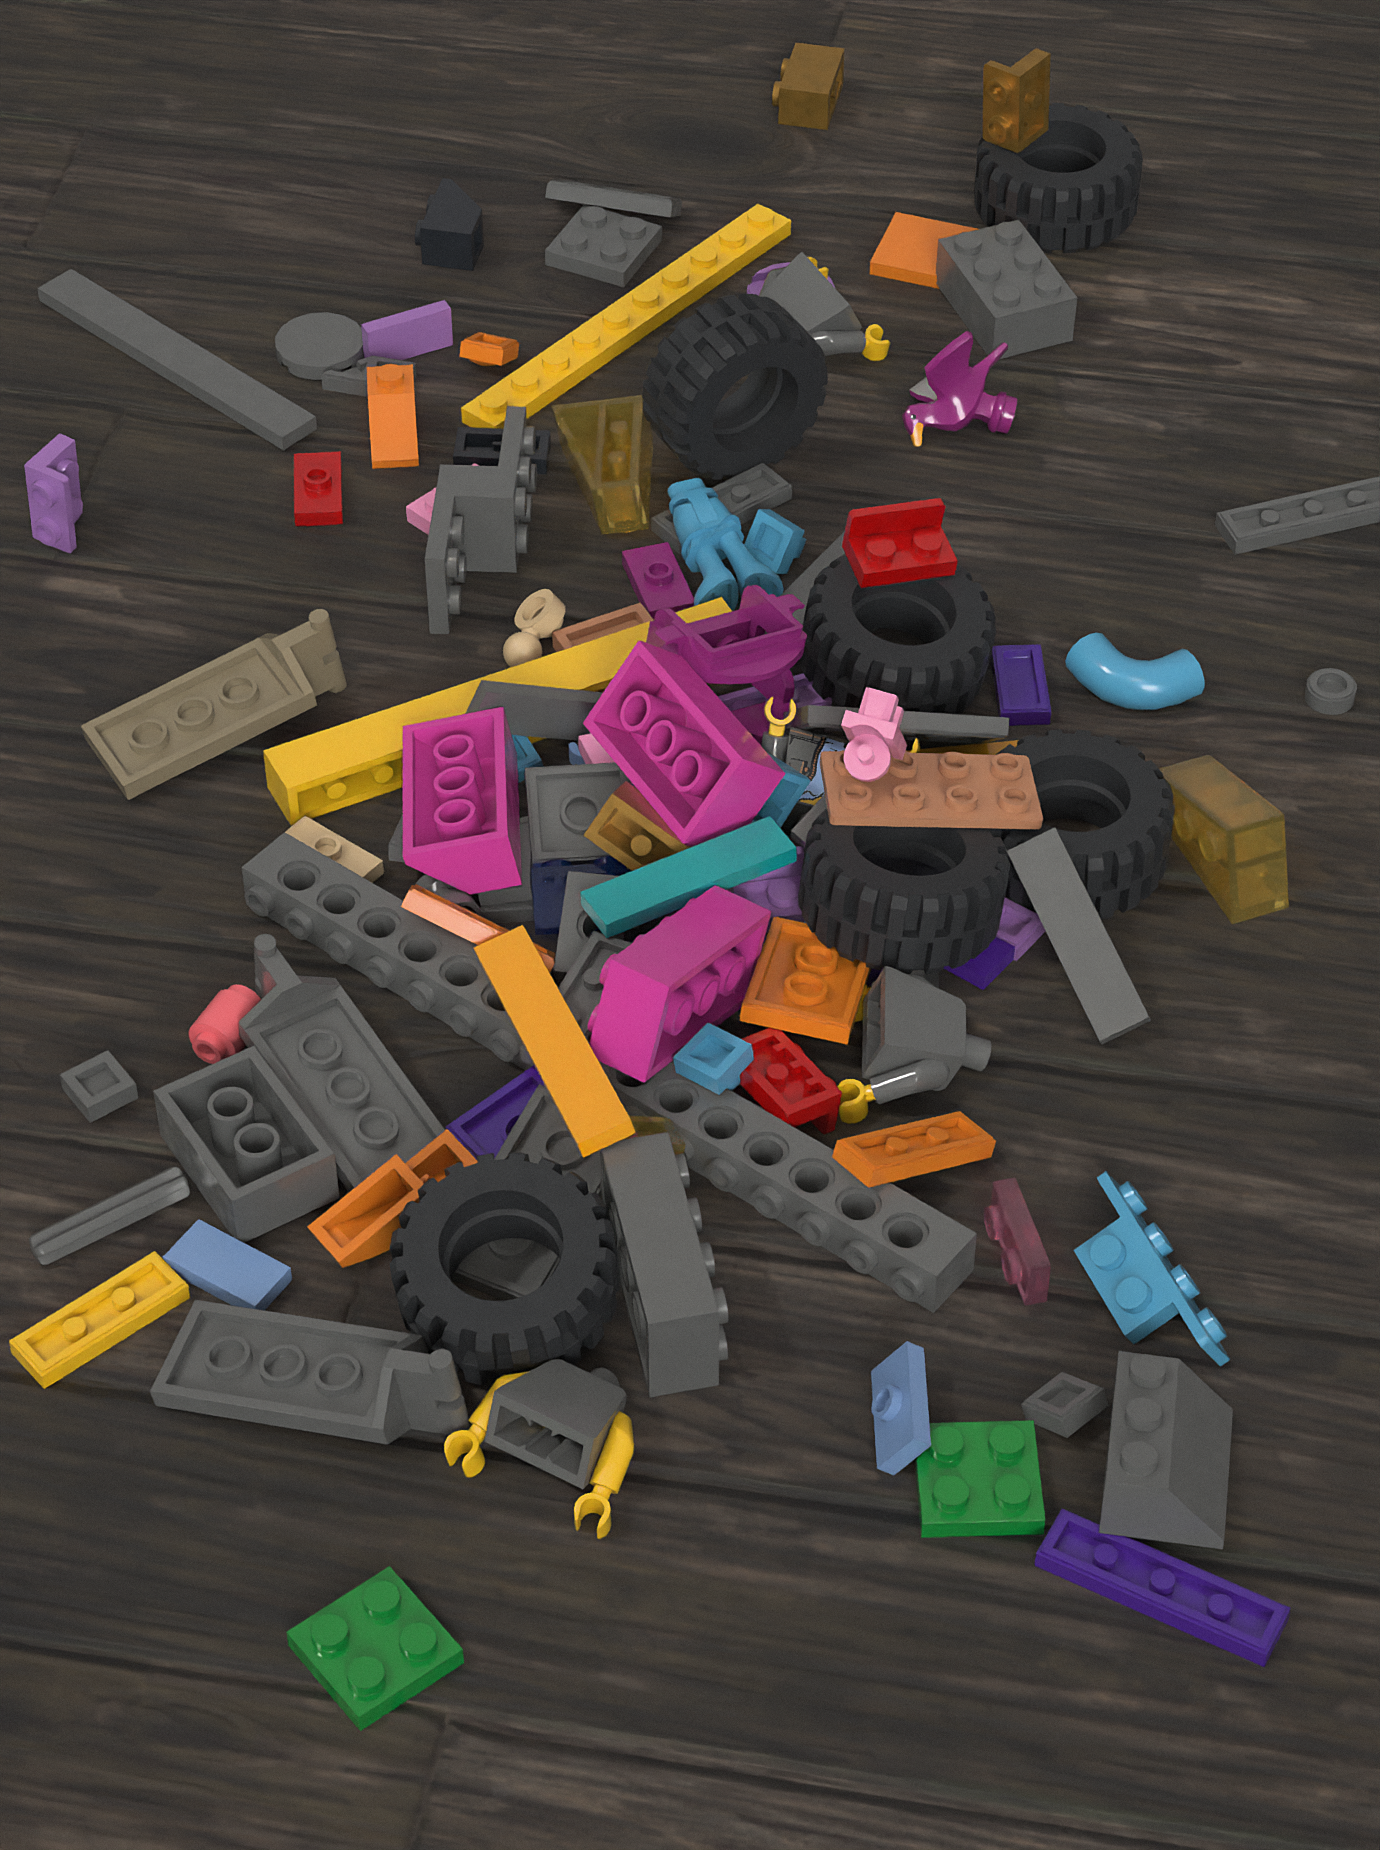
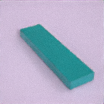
[580,816,797,938]

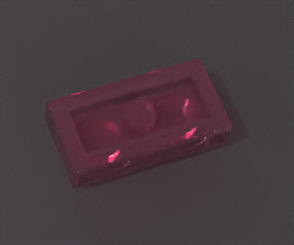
[984,1177,1051,1306]

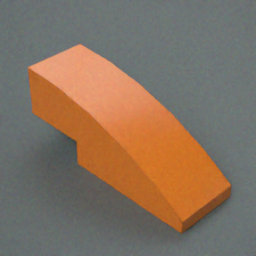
[307,1129,478,1268]

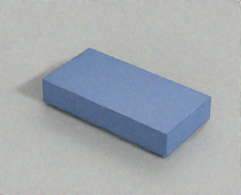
[163,1219,292,1311]

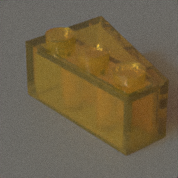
[551,395,653,534]
[1159,754,1289,924]

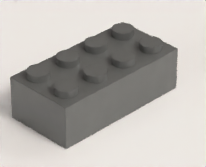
[600,1132,728,1398]

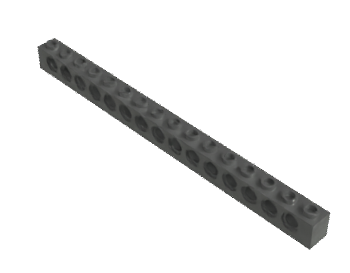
[242,832,977,1313]

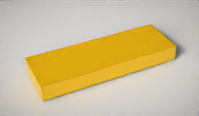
[9,1251,190,1389]

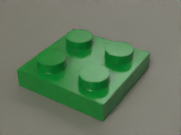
[914,1420,1045,1538]
[286,1566,464,1731]

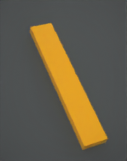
[474,925,636,1158]

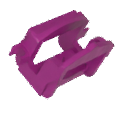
[646,585,807,745]

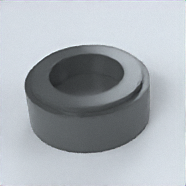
[1305,668,1357,715]

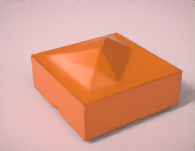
[459,332,519,366]

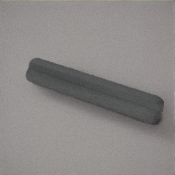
[29,1167,190,1266]

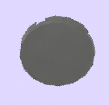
[275,312,364,380]

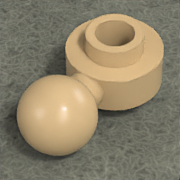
[503,589,565,667]

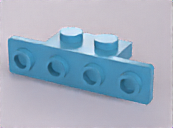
[1074,1171,1230,1366]

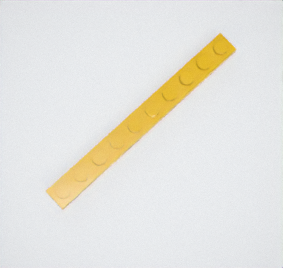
[461,204,791,429]

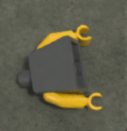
[444,1359,634,1539]

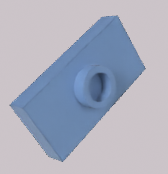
[871,1341,931,1475]

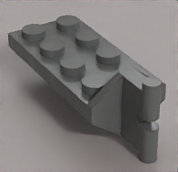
[239,934,445,1192]
[150,1300,471,1445]

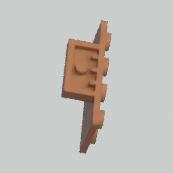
[819,750,1043,829]

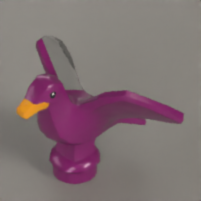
[902,331,1017,447]

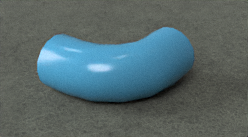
[1065,633,1205,711]

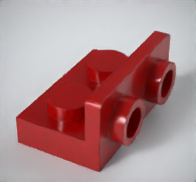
[842,498,958,588]
[740,1028,842,1134]

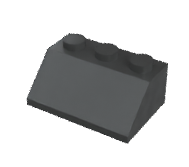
[1099,1351,1233,1549]

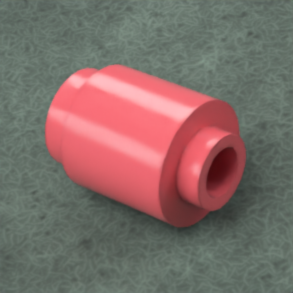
[188,984,261,1064]

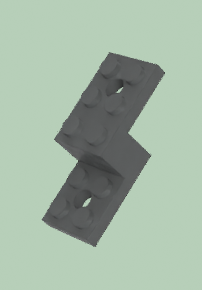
[425,406,537,634]

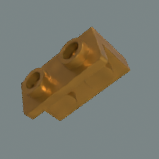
[983,48,1051,153]

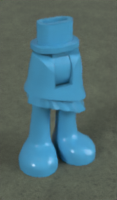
[667,478,784,611]

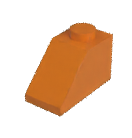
[367,364,419,469]

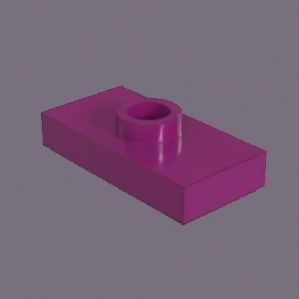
[622,542,694,620]

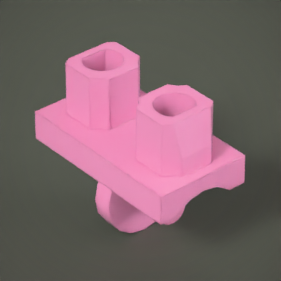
[841,687,907,782]

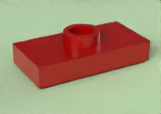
[294,451,343,526]

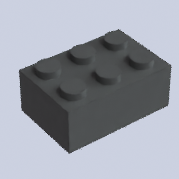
[936,220,1077,359]
[153,1046,340,1243]

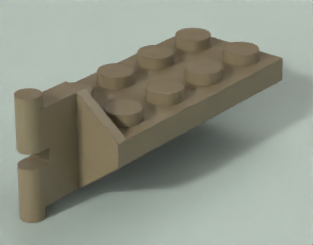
[81,609,347,800]

